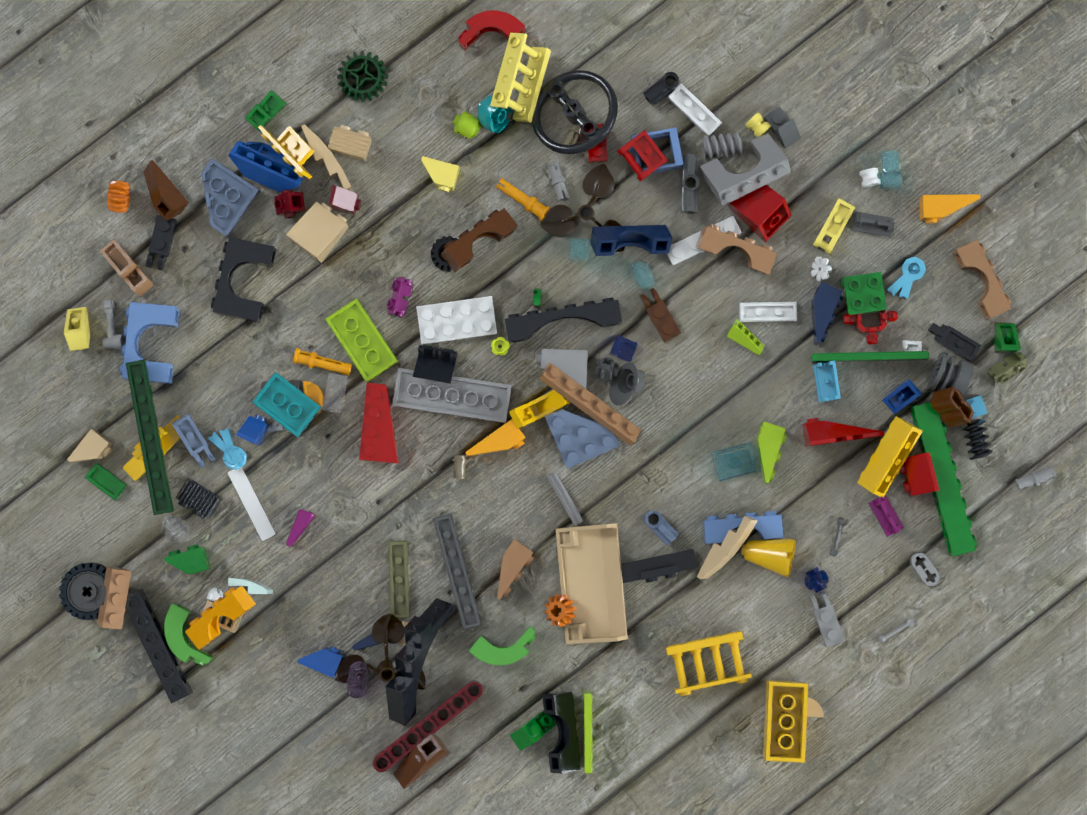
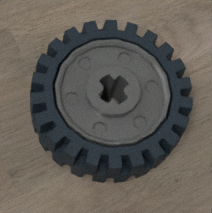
[59,563,106,620]

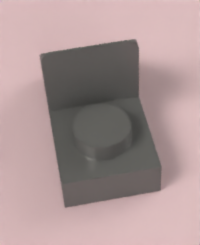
[763,106,801,149]

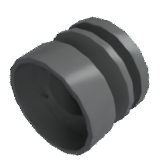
[927,352,974,397]

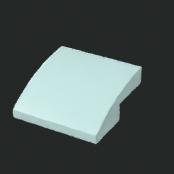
[228,578,273,594]

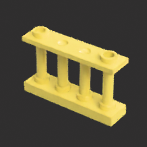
[490,33,551,123]

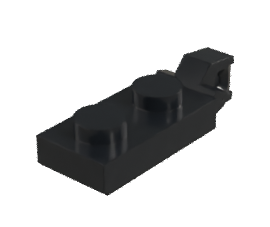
[927,323,981,362]

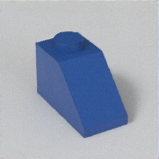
[236,414,269,445]
[298,646,344,678]

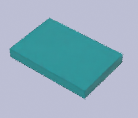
[252,372,322,437]

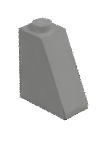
[537,349,588,389]

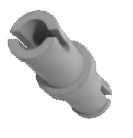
[547,162,570,202]
[1015,466,1056,491]

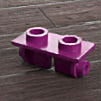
[387,277,413,317]
[868,494,904,537]

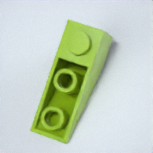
[756,421,787,484]

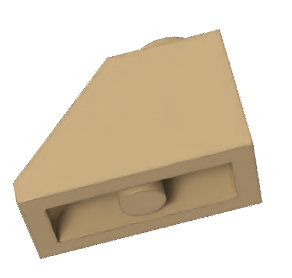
[67,429,113,463]

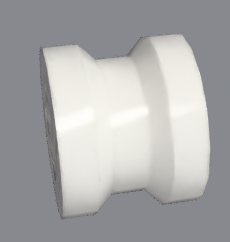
[859,168,881,188]

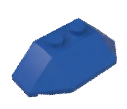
[229,141,305,192]

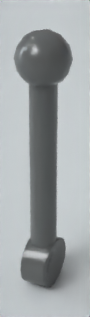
[830,517,845,557]

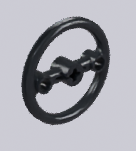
[532,70,618,154]

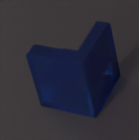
[609,335,638,362]

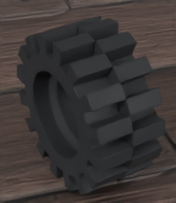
[431,236,458,272]

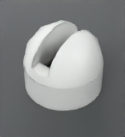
[206,588,223,602]

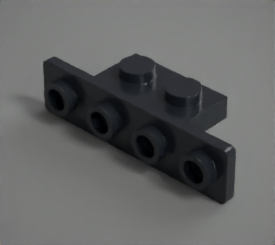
[621,549,697,583]

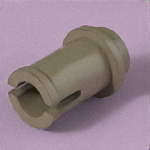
[452,455,468,479]

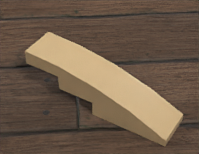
[301,125,353,191]
[697,516,758,579]

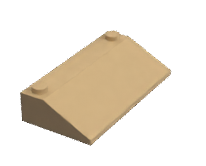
[556,523,628,644]

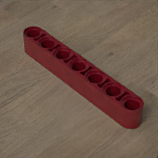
[373,680,483,772]

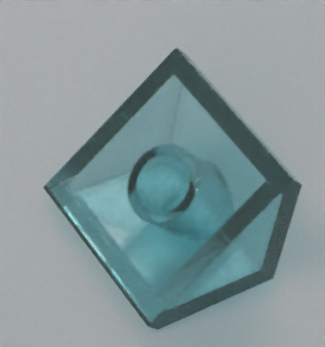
[711,442,756,481]

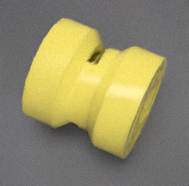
[745,112,771,138]

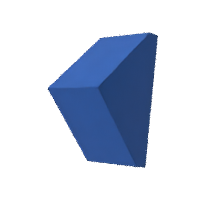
[883,379,922,414]

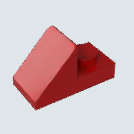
[588,124,608,163]

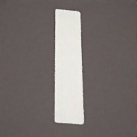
[228,468,275,541]

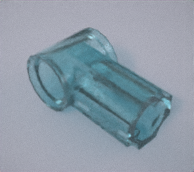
[880,150,902,189]

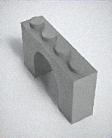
[700,133,791,206]

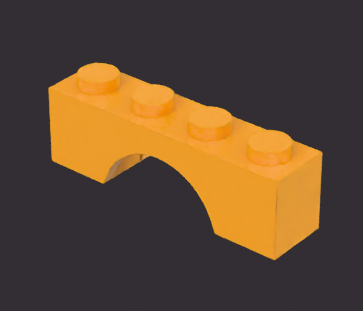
[185,586,256,650]

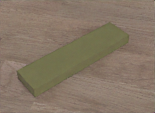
[388,541,411,618]

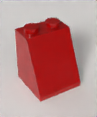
[728,184,792,243]

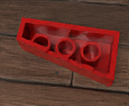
[359,383,399,464]

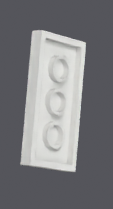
[416,296,497,345]

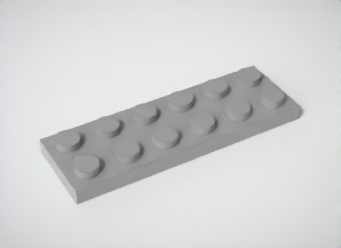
[392,368,512,423]

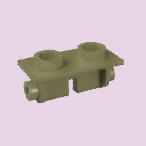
[987,352,1027,386]

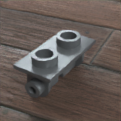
[853,212,895,237]

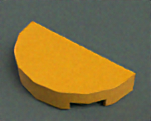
[303,381,324,416]

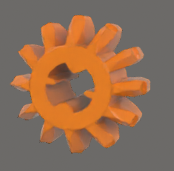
[107,180,131,213]
[543,594,577,627]

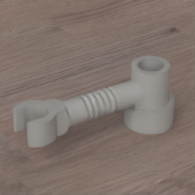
[103,300,126,350]

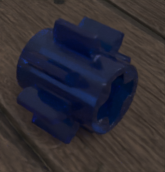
[804,567,829,593]

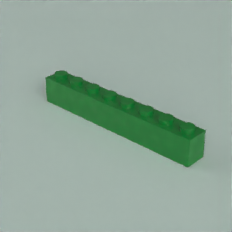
[910,402,977,556]

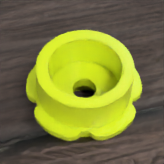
[491,337,510,356]

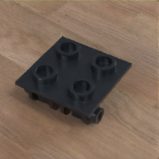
[413,344,458,384]

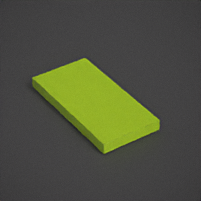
[325,298,399,383]
[583,690,593,773]

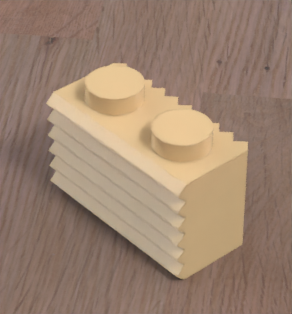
[328,125,372,162]

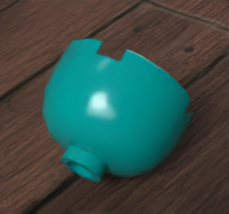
[477,94,513,133]

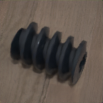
[962,419,993,460]

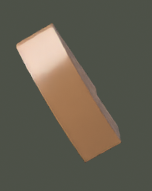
[100,239,154,297]

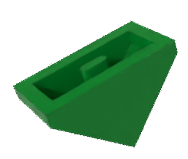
[994,322,1021,353]

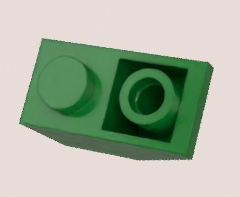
[164,544,211,575]
[510,710,556,751]

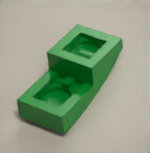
[245,90,287,131]

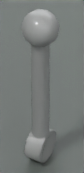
[878,619,914,643]

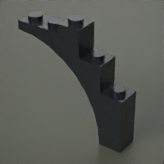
[386,598,453,726]

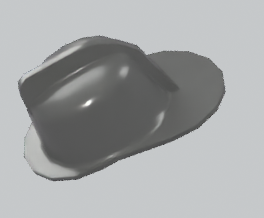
[609,363,645,406]

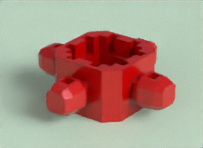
[843,310,898,345]

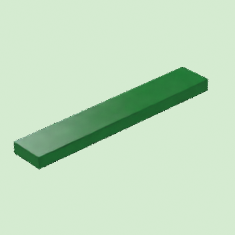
[811,351,929,363]

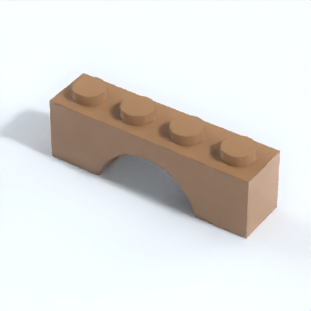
[695,224,777,275]
[952,240,1011,320]

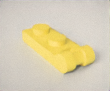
[813,198,855,254]

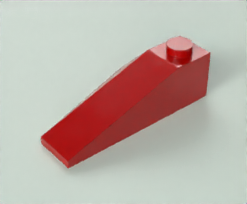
[802,418,885,447]

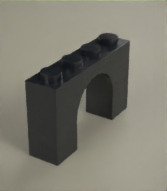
[211,237,277,323]

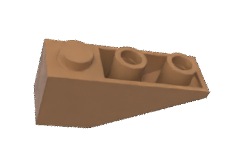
[497,539,534,600]

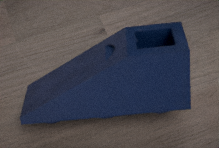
[811,282,843,345]

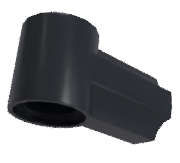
[643,72,679,106]

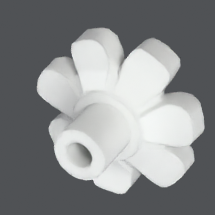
[811,257,832,281]

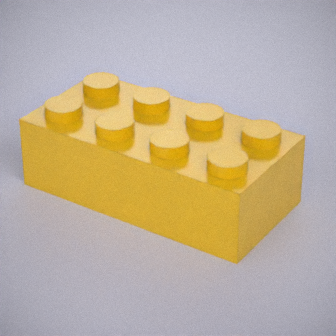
[763,680,808,763]

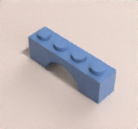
[703,511,783,544]

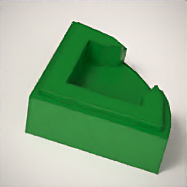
[533,288,541,308]

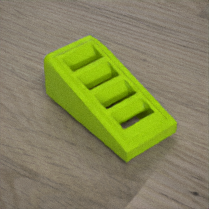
[727,319,765,355]

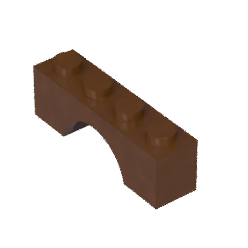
[441,208,518,273]

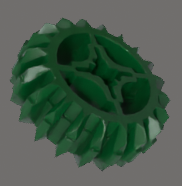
[337,51,388,103]

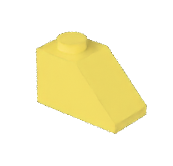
[421,156,460,193]
[64,307,91,351]

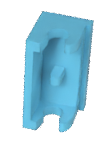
[813,361,841,402]

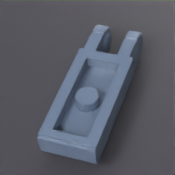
[172,413,216,468]

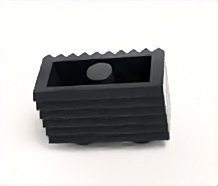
[175,478,223,519]

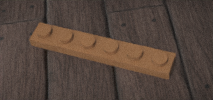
[539,362,641,446]

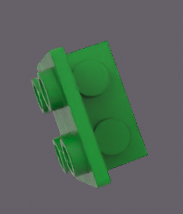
[839,272,887,315]

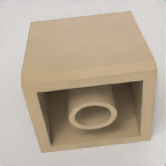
[286,202,349,263]

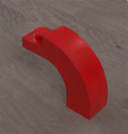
[458,10,525,51]

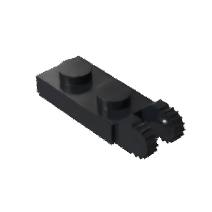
[146,215,177,270]

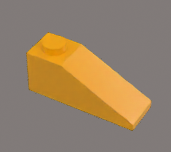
[919,194,981,224]
[465,419,526,456]

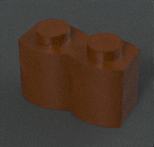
[930,387,974,428]

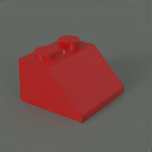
[899,452,939,496]

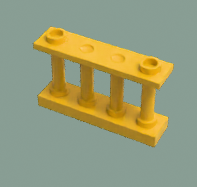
[665,630,752,696]

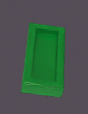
[84,462,128,501]

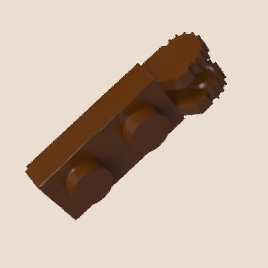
[640,288,681,343]

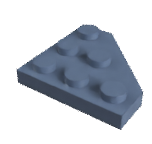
[201,158,260,238]
[544,408,620,469]

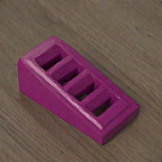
[286,509,316,547]

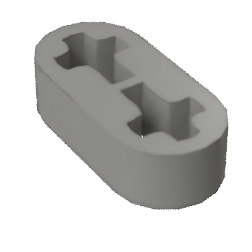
[910,553,940,586]

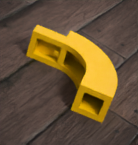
[509,390,571,429]

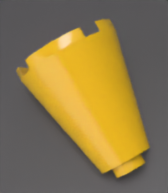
[741,539,796,577]

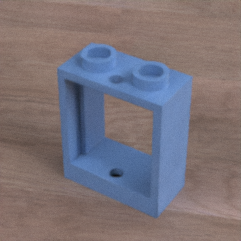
[629,128,683,174]

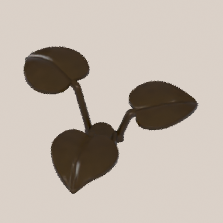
[540,164,625,252]
[335,613,426,690]

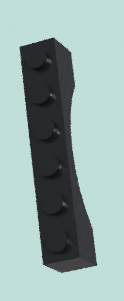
[505,297,622,343]

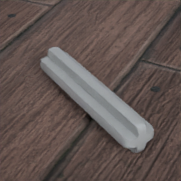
[548,473,583,526]

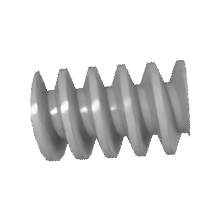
[702,132,743,160]

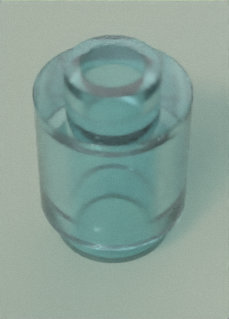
[630,260,655,290]

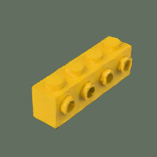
[857,416,922,497]

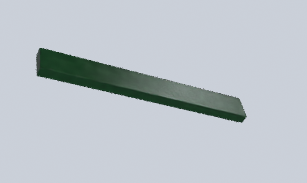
[125,359,174,515]

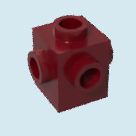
[274,190,305,219]

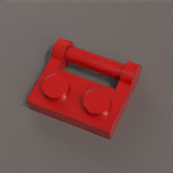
[617,130,668,182]

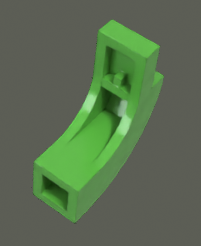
[164,603,213,665]
[469,626,536,665]

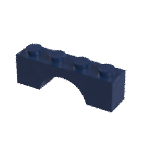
[590,225,672,256]

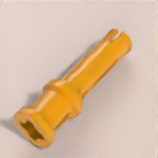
[496,178,551,222]
[293,347,352,376]

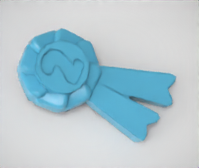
[886,257,926,299]
[208,428,247,470]

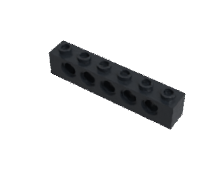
[125,589,193,704]

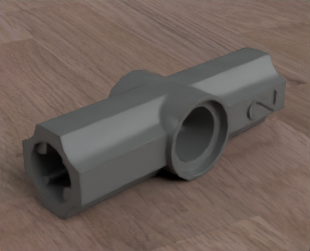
[681,154,700,214]

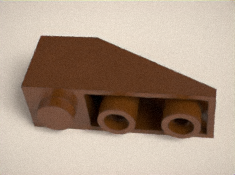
[143,160,189,221]
[393,734,449,789]

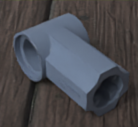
[643,510,679,546]

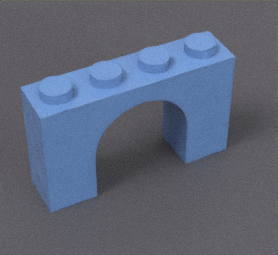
[120,302,180,384]

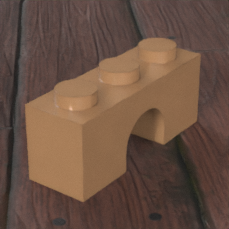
[97,566,132,630]

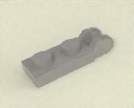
[809,590,845,647]

